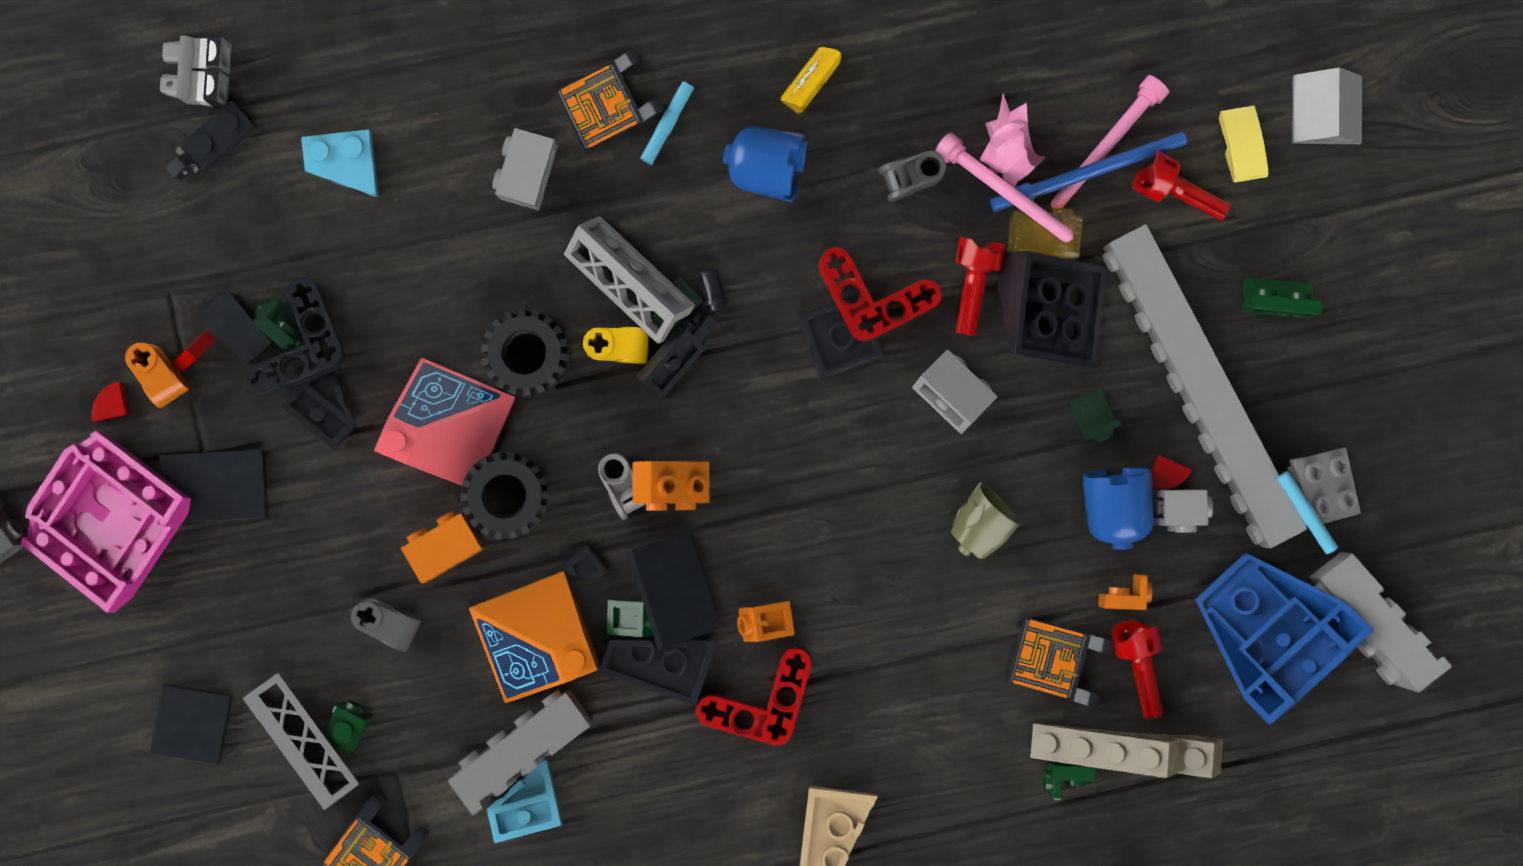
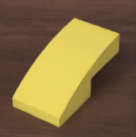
[1219,106,1268,183]

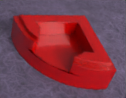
[171,330,215,371]
[92,381,130,422]
[1151,456,1192,490]

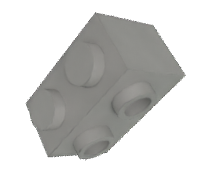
[493,128,558,210]
[912,349,997,435]
[1153,490,1213,532]

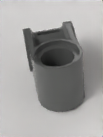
[878,150,946,202]
[351,598,422,652]

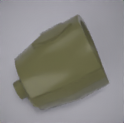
[951,481,1020,559]

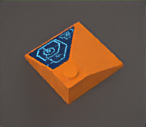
[469,571,601,703]

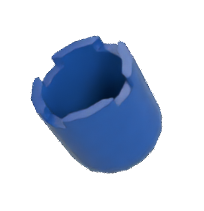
[723,126,807,202]
[1082,467,1154,550]

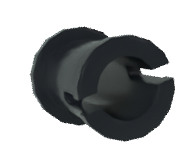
[697,269,729,315]

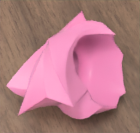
[980,94,1045,187]

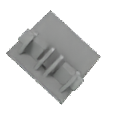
[1287,447,1361,528]

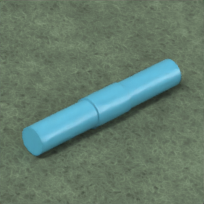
[640,81,694,165]
[1276,471,1338,554]

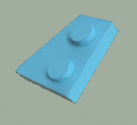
[301,129,379,197]
[487,760,563,843]

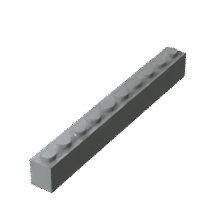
[1103,224,1307,548]

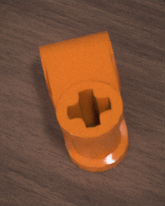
[125,343,190,409]

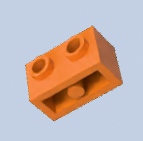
[633,461,709,511]
[401,510,487,584]

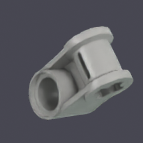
[598,453,645,520]

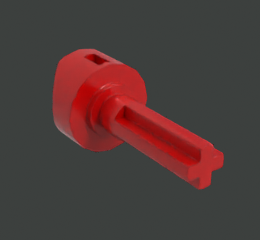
[1132,150,1231,221]
[955,237,1005,336]
[1112,619,1163,719]

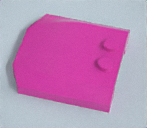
[21,431,191,613]

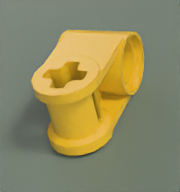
[583,327,649,364]

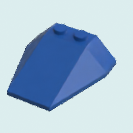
[1195,553,1374,725]

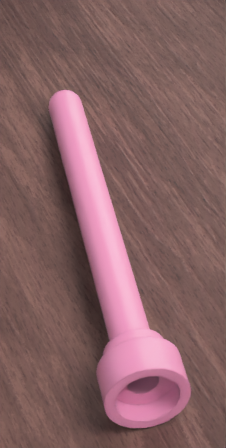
[1050,75,1169,211]
[936,133,1073,242]

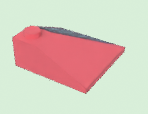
[374,358,516,486]

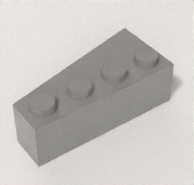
[1310,552,1452,693]
[448,689,594,816]

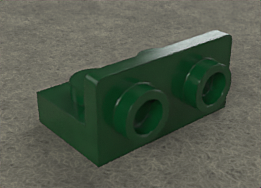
[1241,278,1322,319]

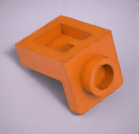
[1098,574,1152,610]
[737,601,795,642]

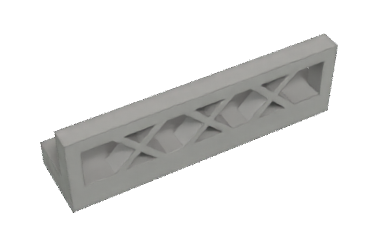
[564,216,695,344]
[243,673,359,810]

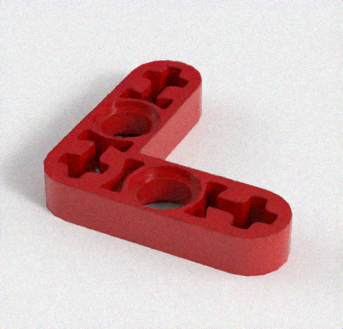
[818,247,942,341]
[696,647,811,746]

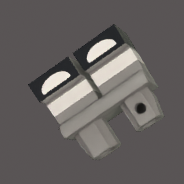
[160,35,232,108]

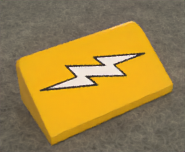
[781,47,841,114]

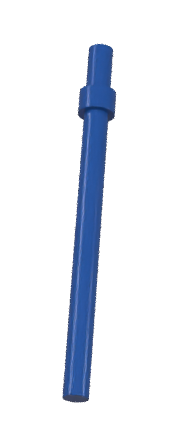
[990,132,1187,212]

